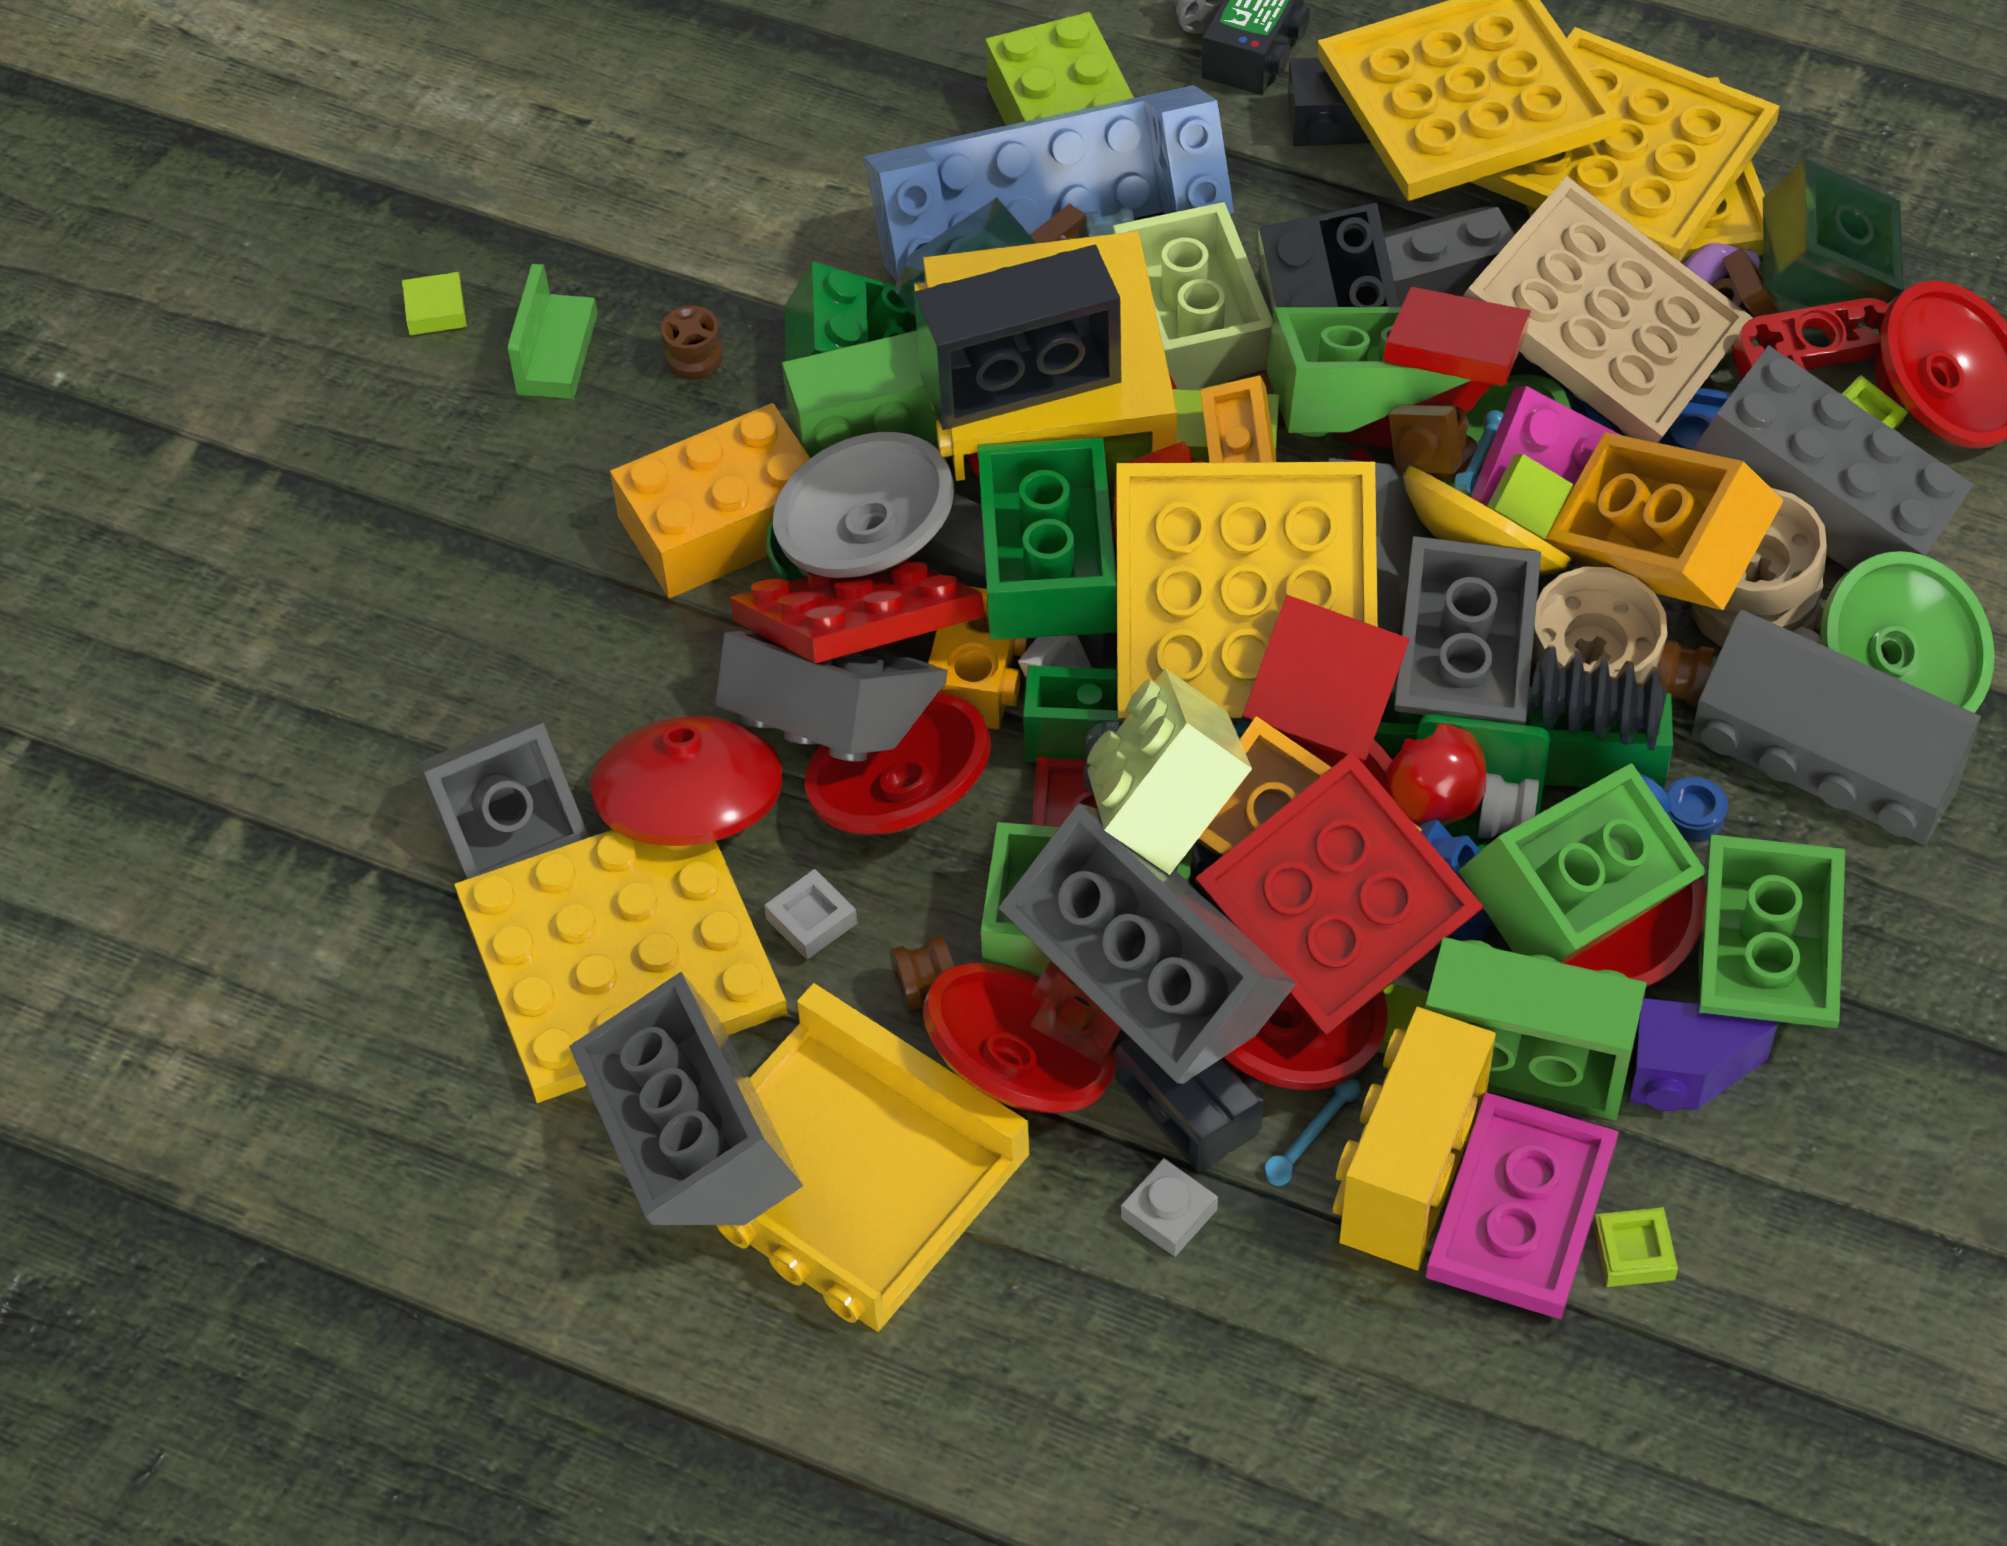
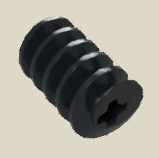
[1525,645,1668,751]

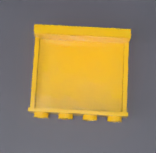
[914,231,1177,481]
[716,983,1029,1332]

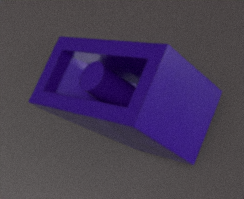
[1629,998,1778,1111]

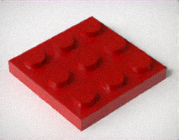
[730,559,985,663]
[1195,751,1484,1038]

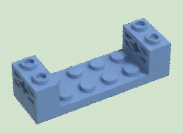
[863,85,1234,287]

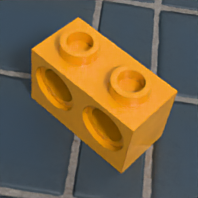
[928,586,1032,730]

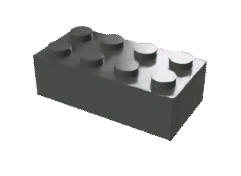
[1693,345,1974,570]

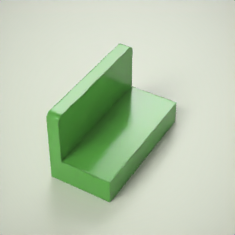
[508,264,598,400]

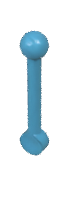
[1455,410,1503,496]
[1265,1077,1361,1186]

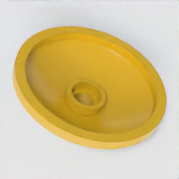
[1403,465,1572,576]

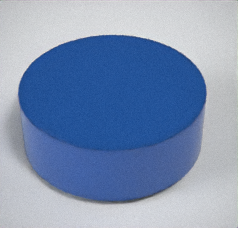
[1665,777,1728,842]

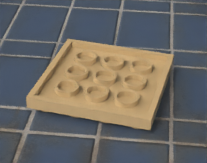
[1463,176,1753,443]

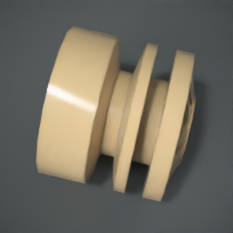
[1691,488,1827,647]
[1529,566,1667,687]

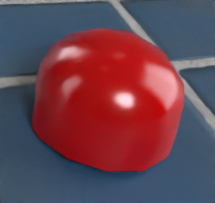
[1387,724,1487,826]

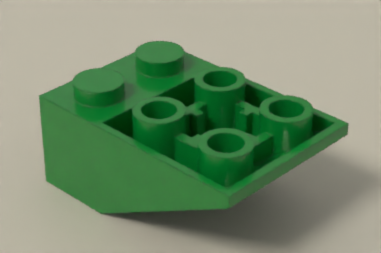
[784,261,917,361]

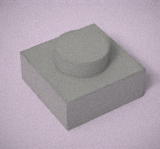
[764,869,858,960]
[1121,1159,1218,1257]

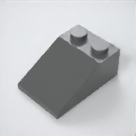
[1394,536,1541,725]

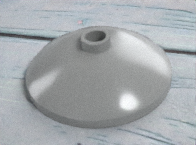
[773,432,955,578]

